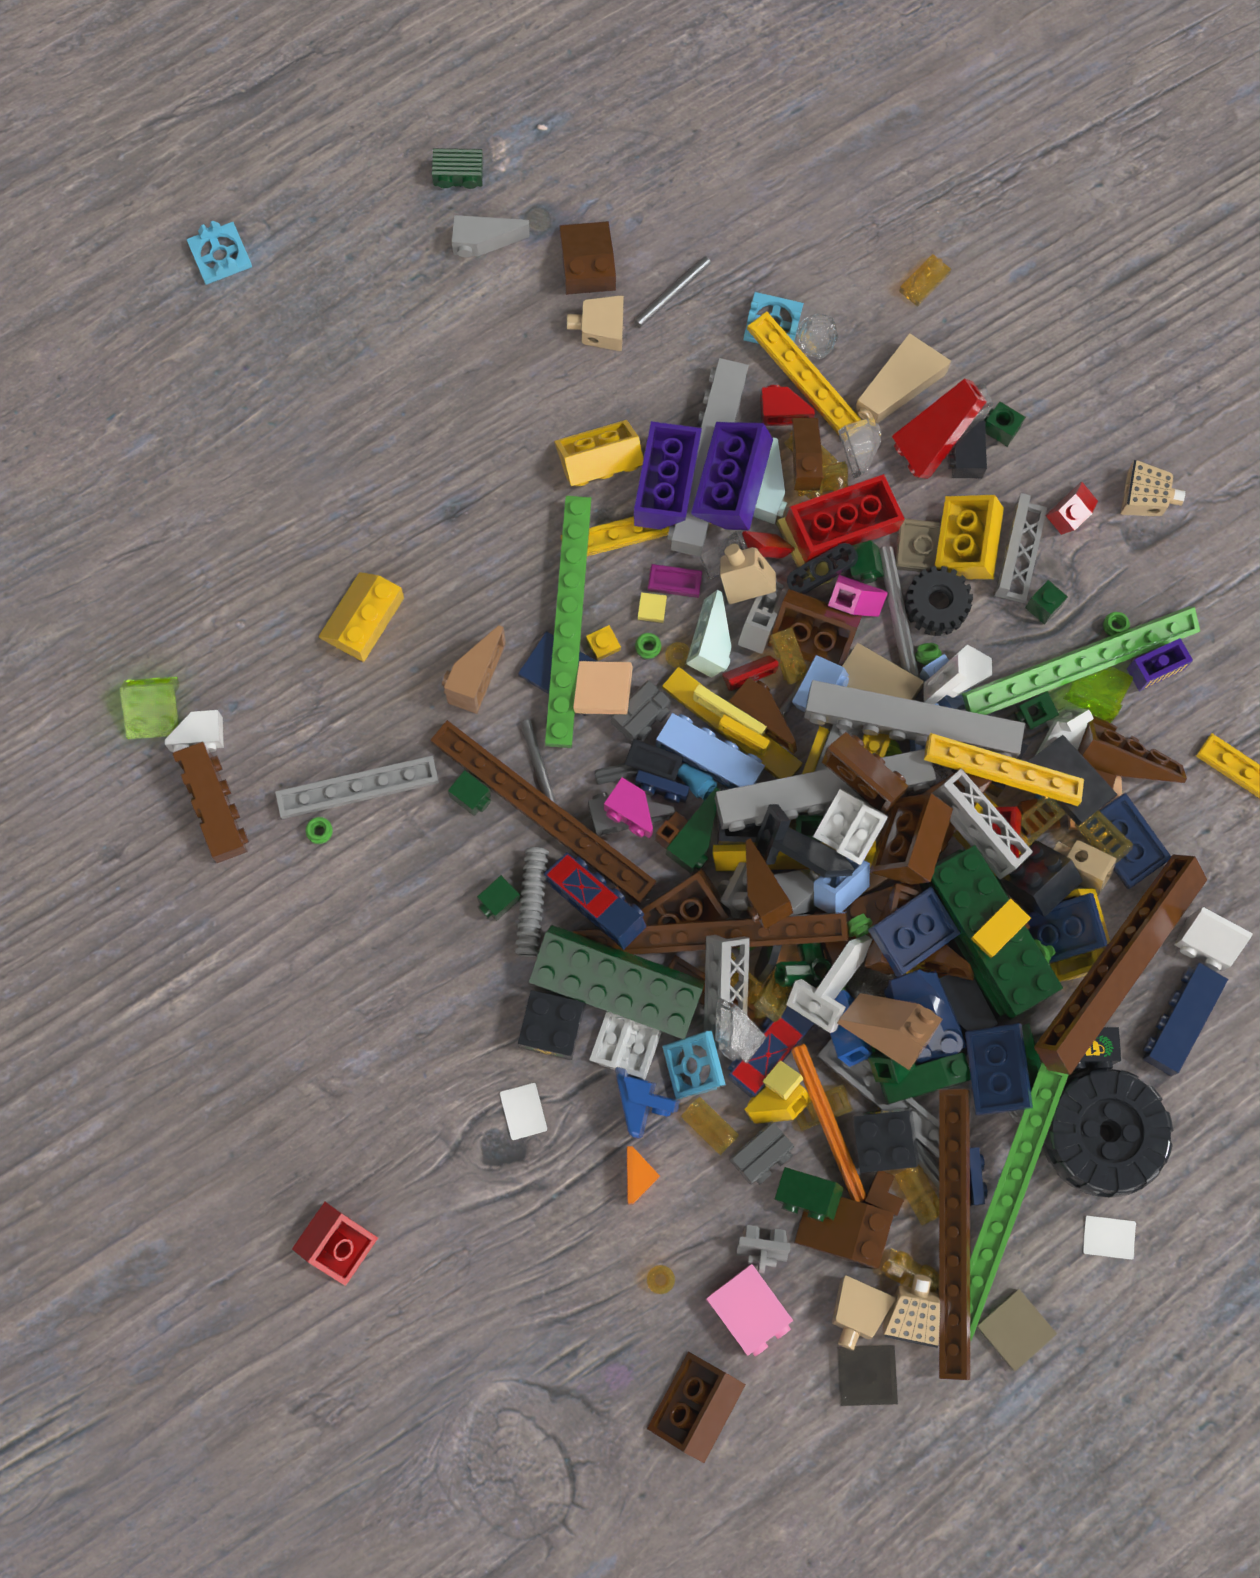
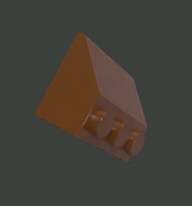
[767,589,862,666]
[822,732,908,814]
[870,793,953,884]
[647,1351,746,1463]

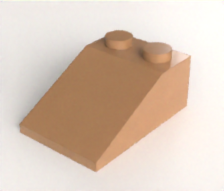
[442,625,506,714]
[837,993,943,1070]

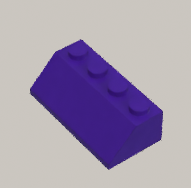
[634,421,702,530]
[691,422,773,531]

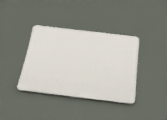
[500,1083,547,1140]
[1083,1216,1136,1260]

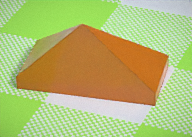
[627,1146,660,1205]

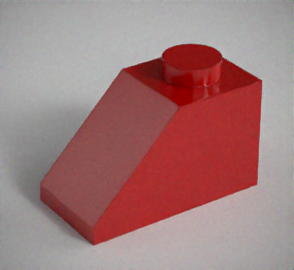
[760,385,815,426]
[1045,482,1098,535]

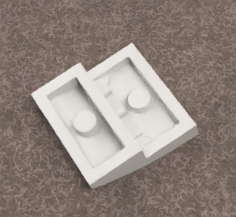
[813,788,888,865]
[590,1011,662,1080]

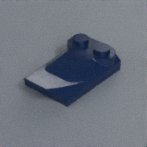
[884,969,967,1065]

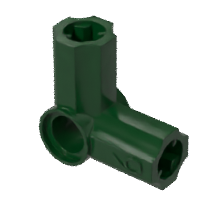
[774,942,832,988]

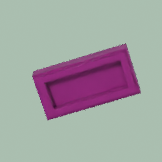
[648,564,702,598]

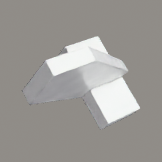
[924,645,992,705]
[1036,707,1094,755]
[786,935,872,1033]

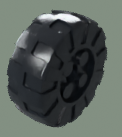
[1043,1068,1174,1198]

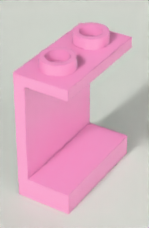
[705,1264,793,1357]

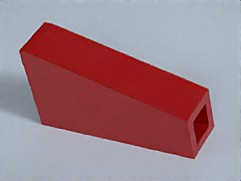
[892,378,987,479]

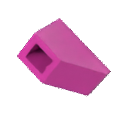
[828,575,888,617]
[604,777,653,839]

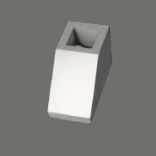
[165,710,224,752]

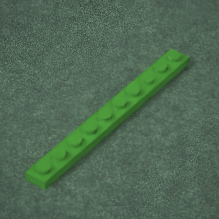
[545,496,591,748]
[962,606,1200,715]
[970,1062,1068,1341]

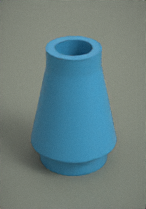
[677,763,717,800]

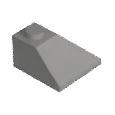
[774,869,821,916]

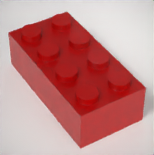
[785,474,905,563]

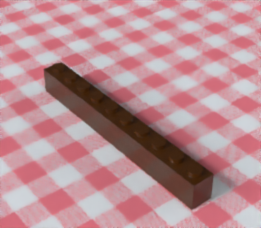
[1034,854,1207,1075]

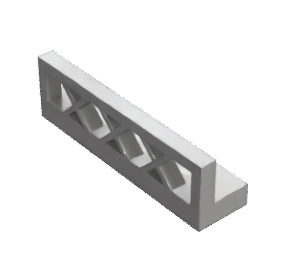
[995,493,1047,603]
[932,768,1033,879]
[704,935,749,1050]

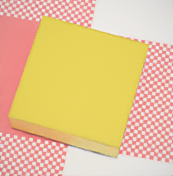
[638,592,667,623]
[763,1060,803,1100]

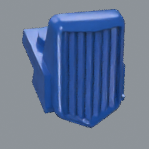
[615,1067,680,1139]

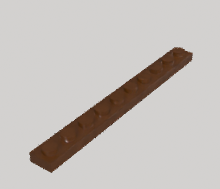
[430,720,656,904]
[573,912,848,954]
[939,1089,970,1380]

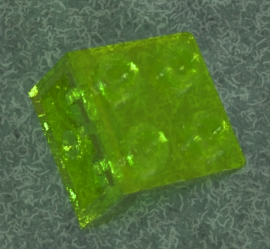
[1063,666,1133,723]
[120,676,179,739]

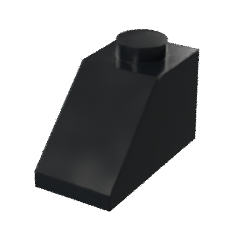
[947,421,987,479]

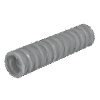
[515,847,549,957]

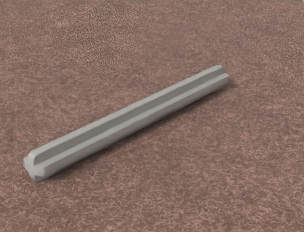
[879,546,921,691]

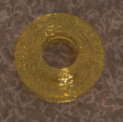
[665,642,690,668]
[647,1265,675,1294]

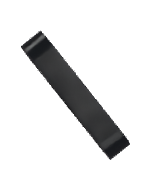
[787,543,858,594]

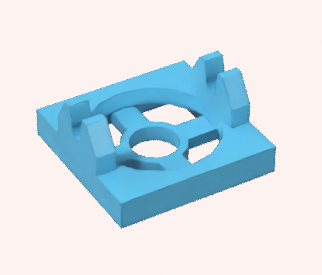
[187,221,252,285]
[743,292,804,344]
[662,1031,726,1100]

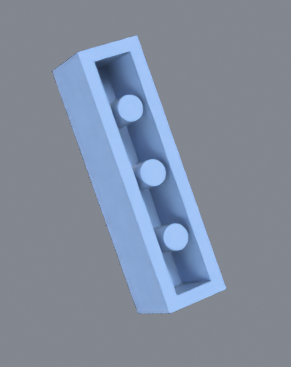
[656,713,765,789]

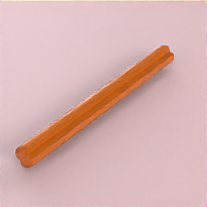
[791,1044,866,1202]

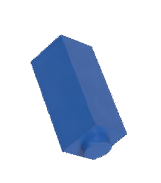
[830,990,873,1067]

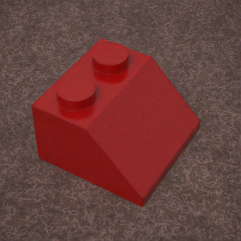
[292,1201,378,1286]

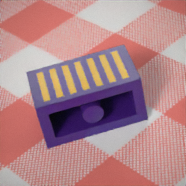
[1127,638,1193,692]

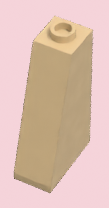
[855,333,951,425]

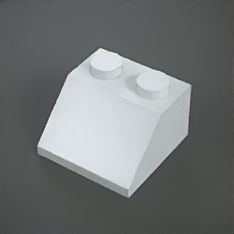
[1174,907,1253,971]

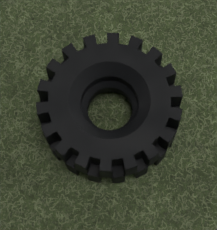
[904,566,973,636]

